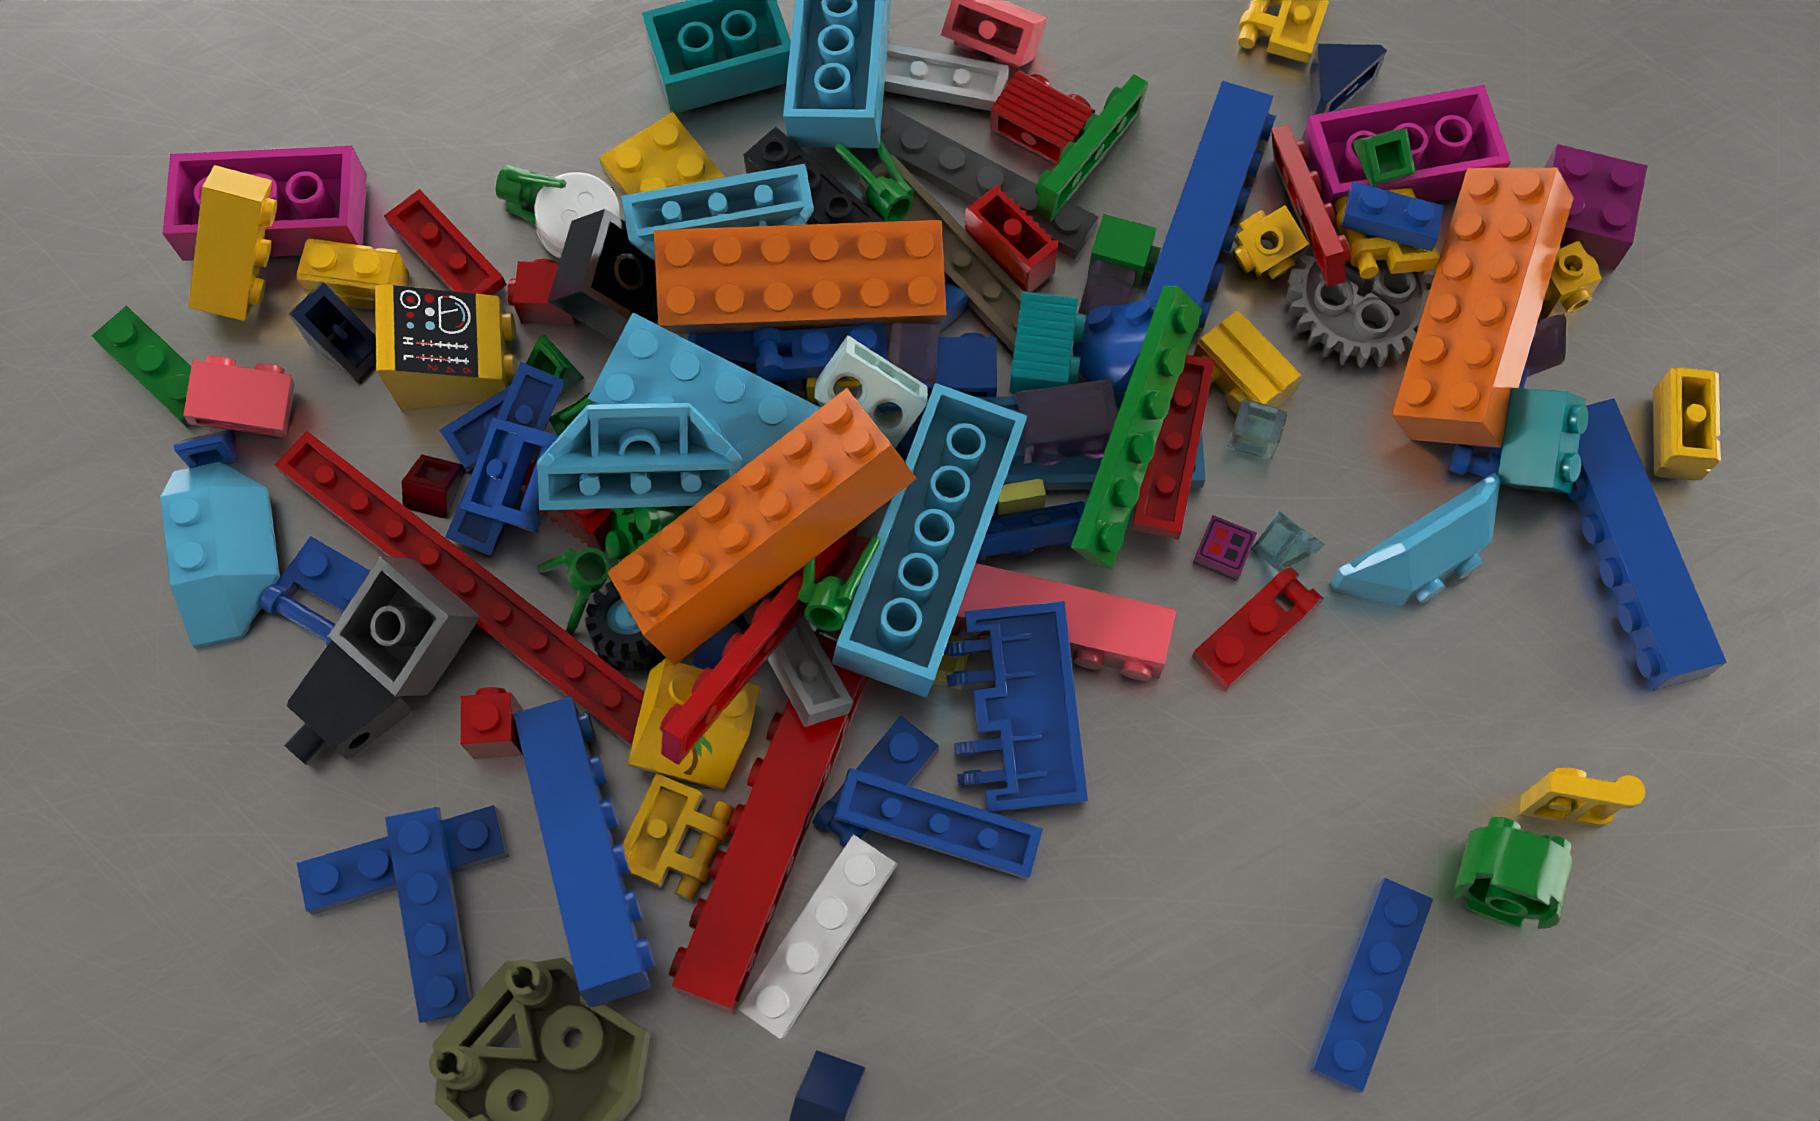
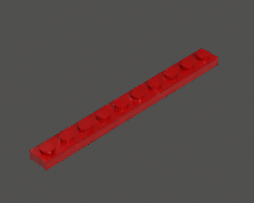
[274,431,645,747]

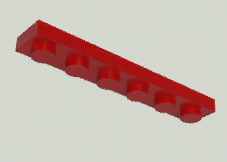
[660,527,858,765]

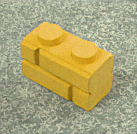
[296,238,410,310]
[1193,310,1302,424]
[1653,367,1721,481]

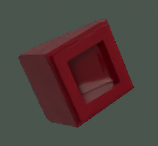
[401,454,465,518]

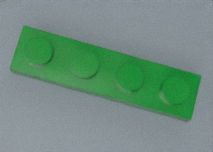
[1035,74,1149,223]

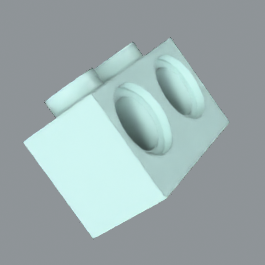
[814,335,928,448]

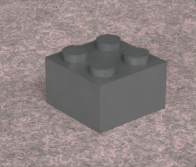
[328,556,481,696]

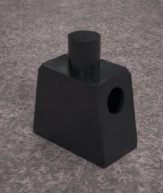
[284,640,412,765]

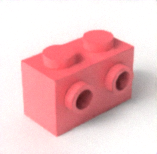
[941,0,1048,68]
[183,356,295,438]

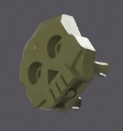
[429,957,651,1121]

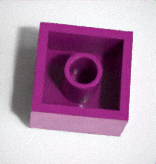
[1544,144,1648,270]

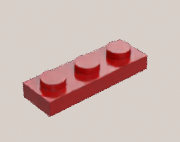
[384,189,507,295]

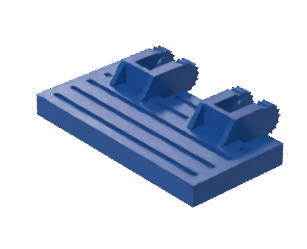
[944,601,1088,812]

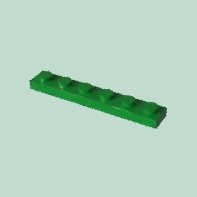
[1071,286,1202,569]

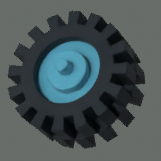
[585,581,666,671]

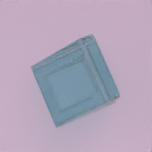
[1227,400,1287,460]
[1251,511,1325,572]

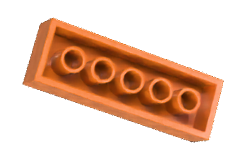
[1392,168,1573,448]
[654,220,947,334]
[607,388,917,665]

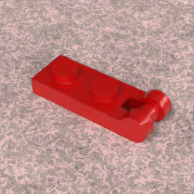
[1191,565,1324,691]

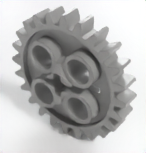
[1286,233,1434,368]

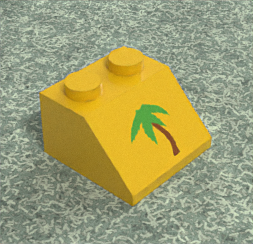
[627,659,760,791]

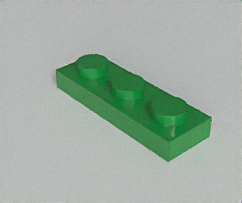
[91,305,191,428]

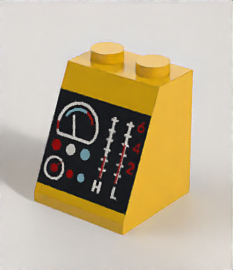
[375,284,518,411]

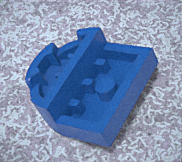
[1073,299,1158,395]

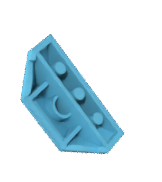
[621,164,814,261]
[537,403,742,510]
[160,462,280,649]
[1329,472,1500,607]

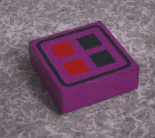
[1193,515,1257,580]

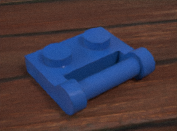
[460,418,559,533]
[259,536,370,647]

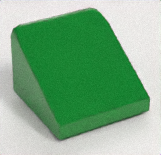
[1353,128,1416,186]

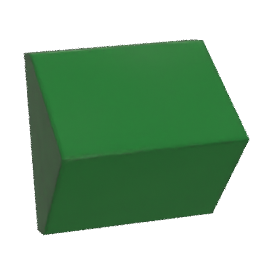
[526,334,584,395]

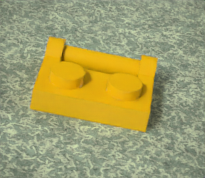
[1520,767,1646,828]

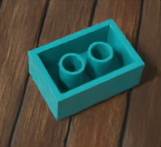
[642,0,791,114]

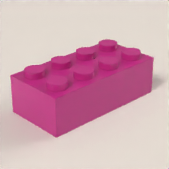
[1302,85,1511,217]
[163,146,367,261]

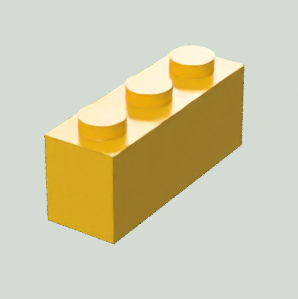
[188,165,277,321]

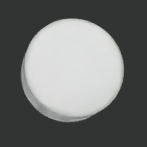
[535,172,620,258]

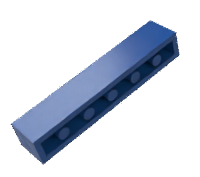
[1144,81,1277,330]
[1567,398,1727,691]
[514,696,655,1008]

